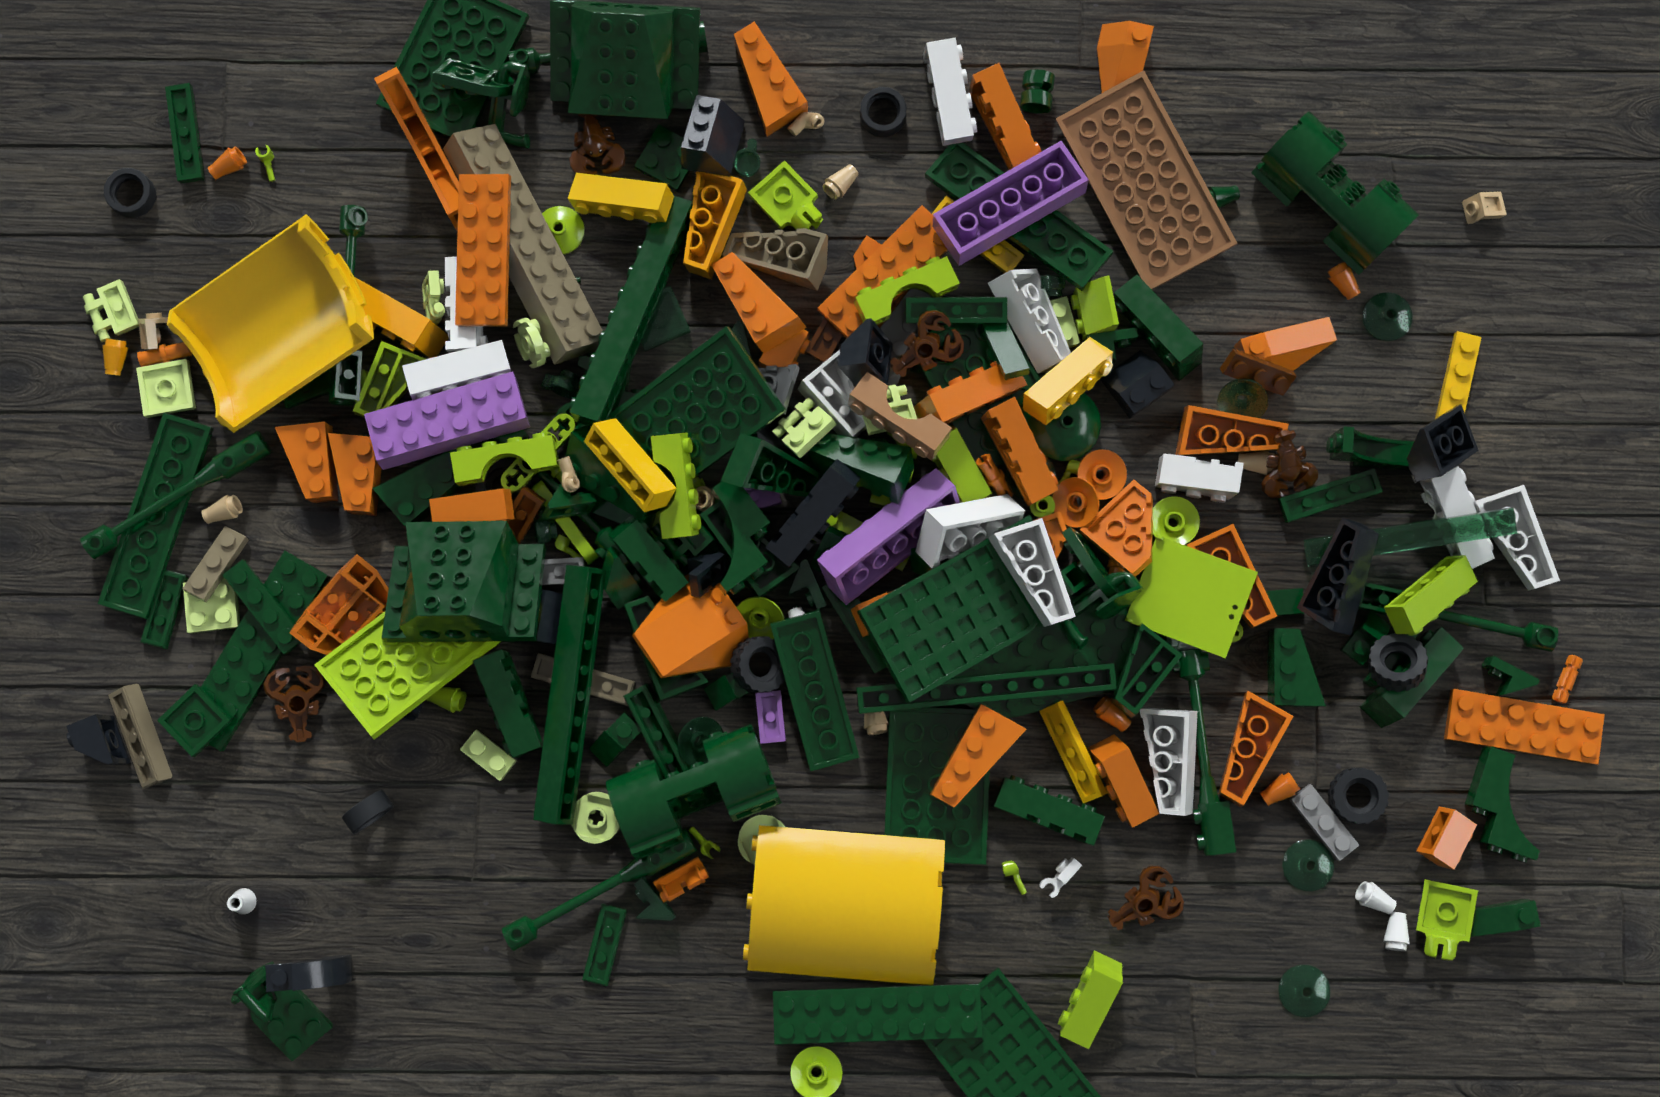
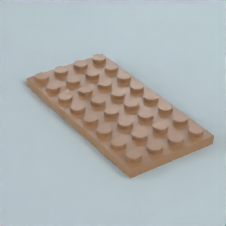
[1056,71,1238,290]

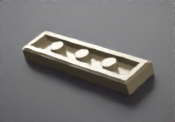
[531,653,635,706]

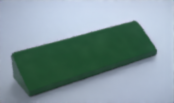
[623,684,691,778]

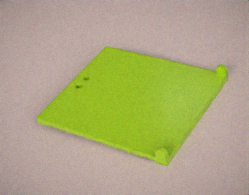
[1125,535,1258,659]

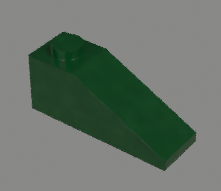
[1470,899,1541,937]

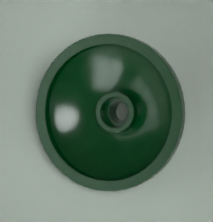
[1026,393,1101,461]

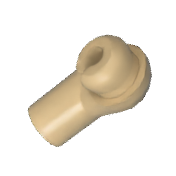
[787,112,825,137]
[557,456,580,493]

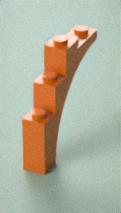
[374,67,459,231]

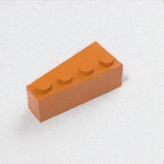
[969,63,1042,170]
[711,252,807,353]
[981,397,1059,506]

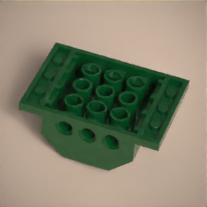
[550,0,701,119]
[382,521,546,642]

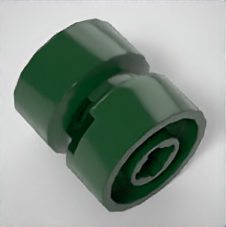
[1020,69,1055,114]

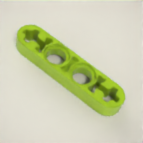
[501,414,576,493]
[531,480,599,565]

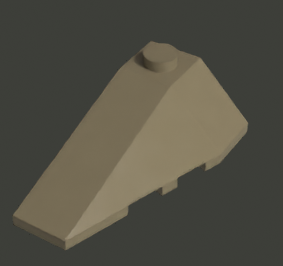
[722,228,828,291]

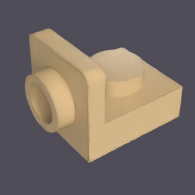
[1462,192,1507,224]
[138,313,168,349]

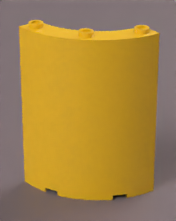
[167,214,374,433]
[743,825,945,985]

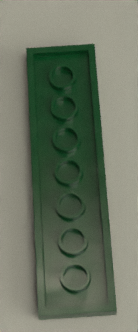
[925,142,1113,291]
[98,413,214,619]
[201,550,330,751]
[773,984,983,1045]

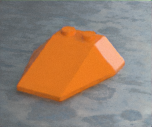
[289,554,389,655]
[632,574,749,678]

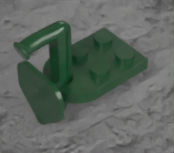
[432,58,530,149]
[1060,527,1143,650]
[231,961,333,1061]

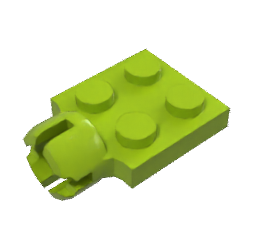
[748,160,823,231]
[1416,879,1478,961]

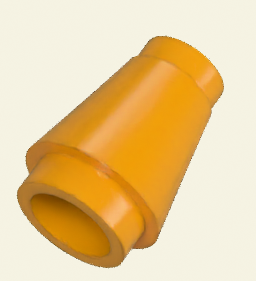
[102,339,128,376]

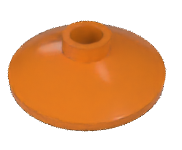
[1077,449,1127,500]
[1052,477,1099,528]

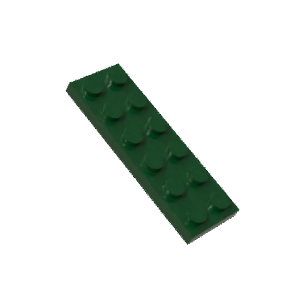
[770,610,860,771]

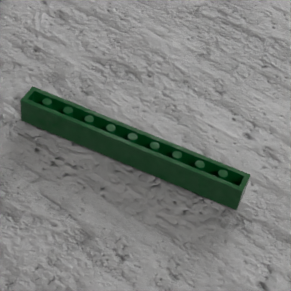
[569,196,693,427]
[533,565,606,825]
[856,663,1117,714]

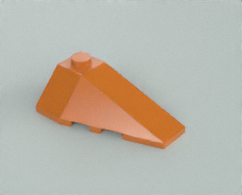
[1096,21,1154,93]
[1234,317,1337,392]

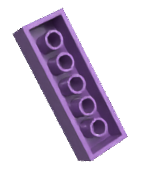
[932,141,1089,266]
[364,372,530,470]
[817,468,960,605]

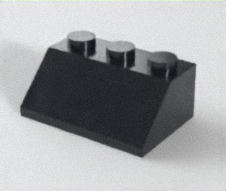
[681,95,745,177]
[1407,404,1479,482]

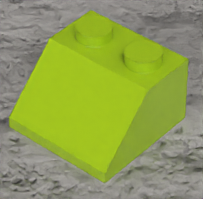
[1071,276,1119,340]

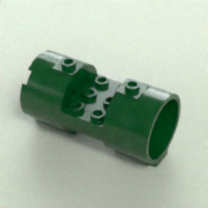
[1251,111,1419,275]
[606,724,782,860]

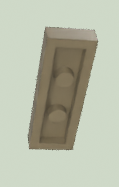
[182,526,249,603]

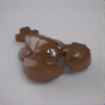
[569,114,626,175]
[890,310,964,377]
[1262,429,1318,498]
[264,666,325,742]
[1108,866,1184,930]

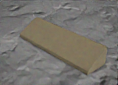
[108,684,172,789]

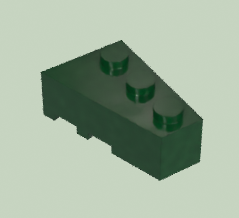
[1268,628,1326,707]

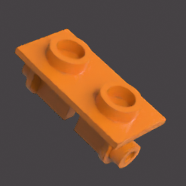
[653,857,709,902]

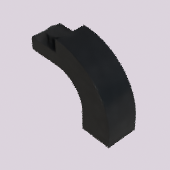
[265,954,353,992]

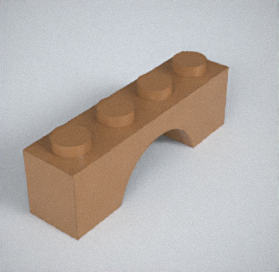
[848,372,952,461]

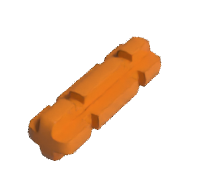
[1552,655,1583,704]

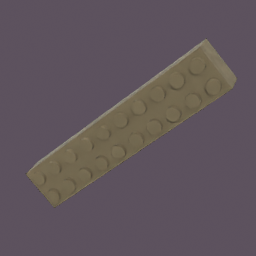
[443,124,603,365]

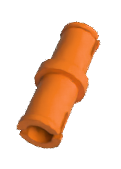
[137,342,192,367]
[976,454,1014,497]

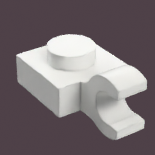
[1039,857,1082,898]

